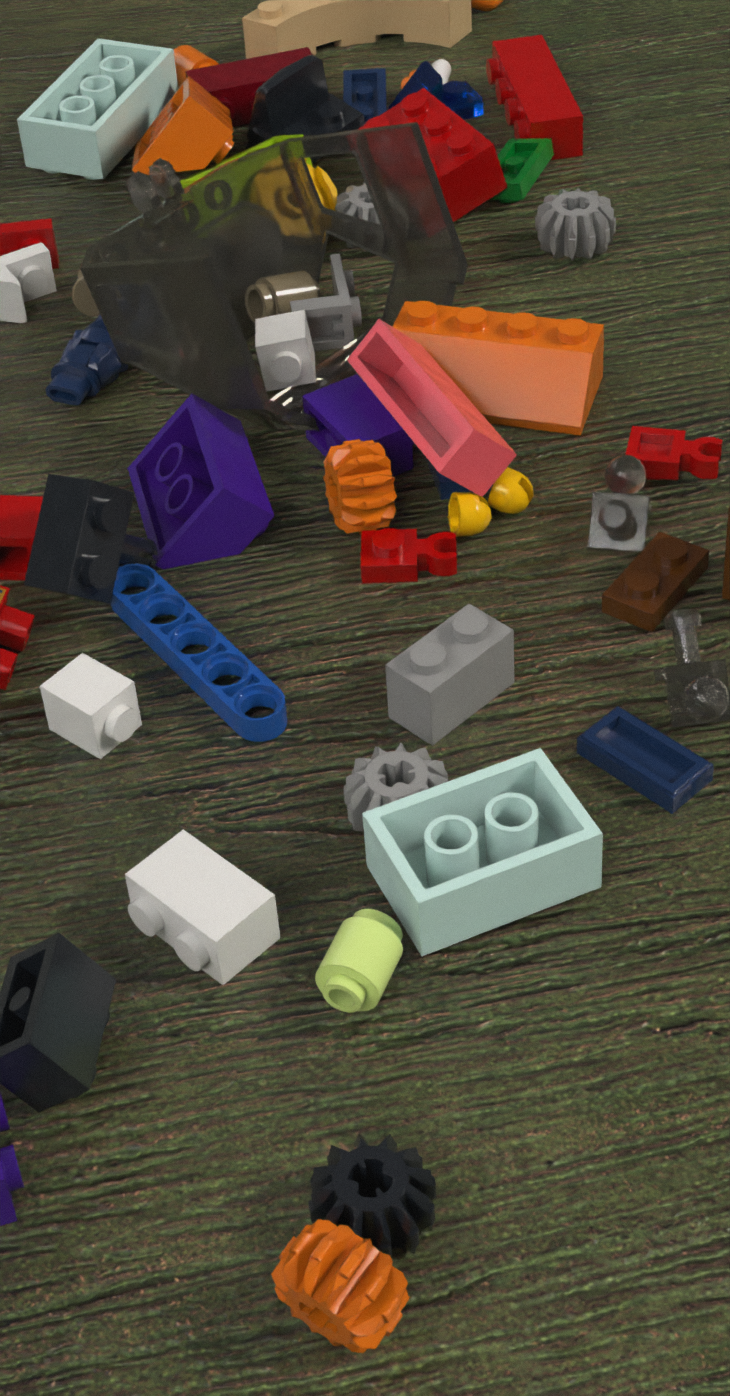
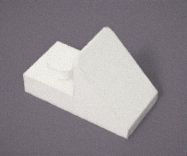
[0,242,57,323]

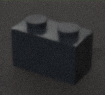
[0,933,116,1113]

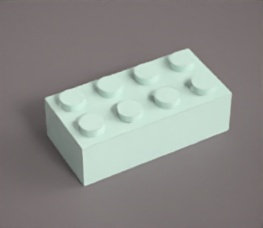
[17,38,178,180]

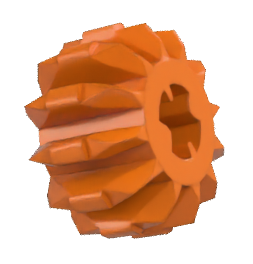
[323,439,397,534]
[271,1219,410,1353]

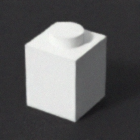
[255,309,316,392]
[40,653,142,759]

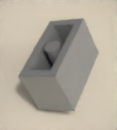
[385,604,514,746]

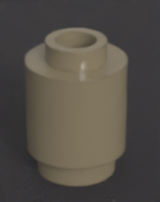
[245,271,322,323]

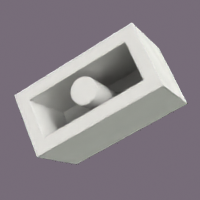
[125,829,281,985]

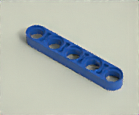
[110,563,287,742]

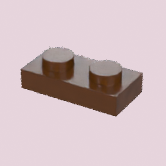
[602,531,709,632]

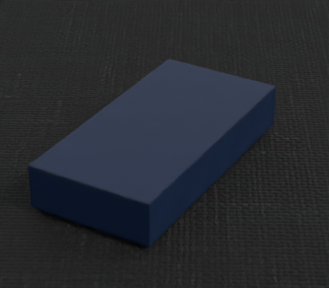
[577,706,714,814]

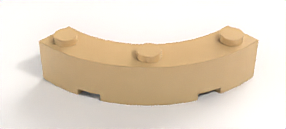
[242,0,472,59]

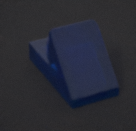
[388,61,484,120]

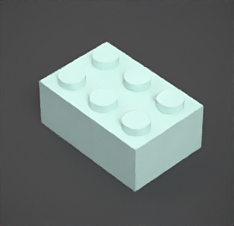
[362,748,603,956]

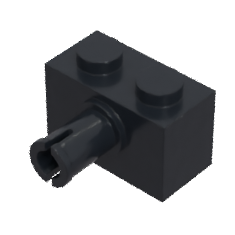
[24,474,158,604]

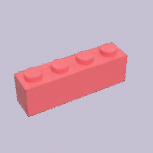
[347,319,517,497]

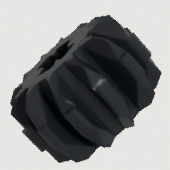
[308,1133,436,1258]

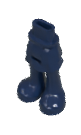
[45,267,182,406]

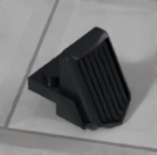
[245,55,365,164]

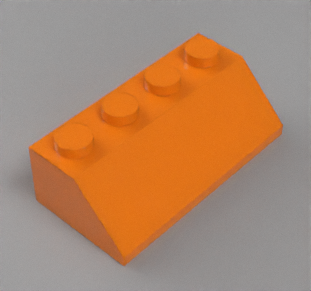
[132,76,235,176]
[392,301,604,436]

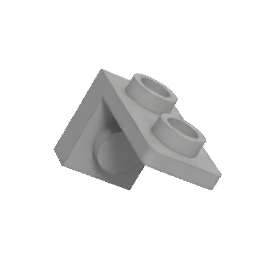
[290,253,362,351]

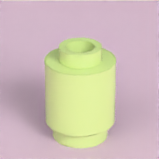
[315,909,403,1013]

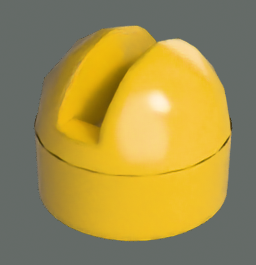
[488,467,534,514]
[448,492,492,537]

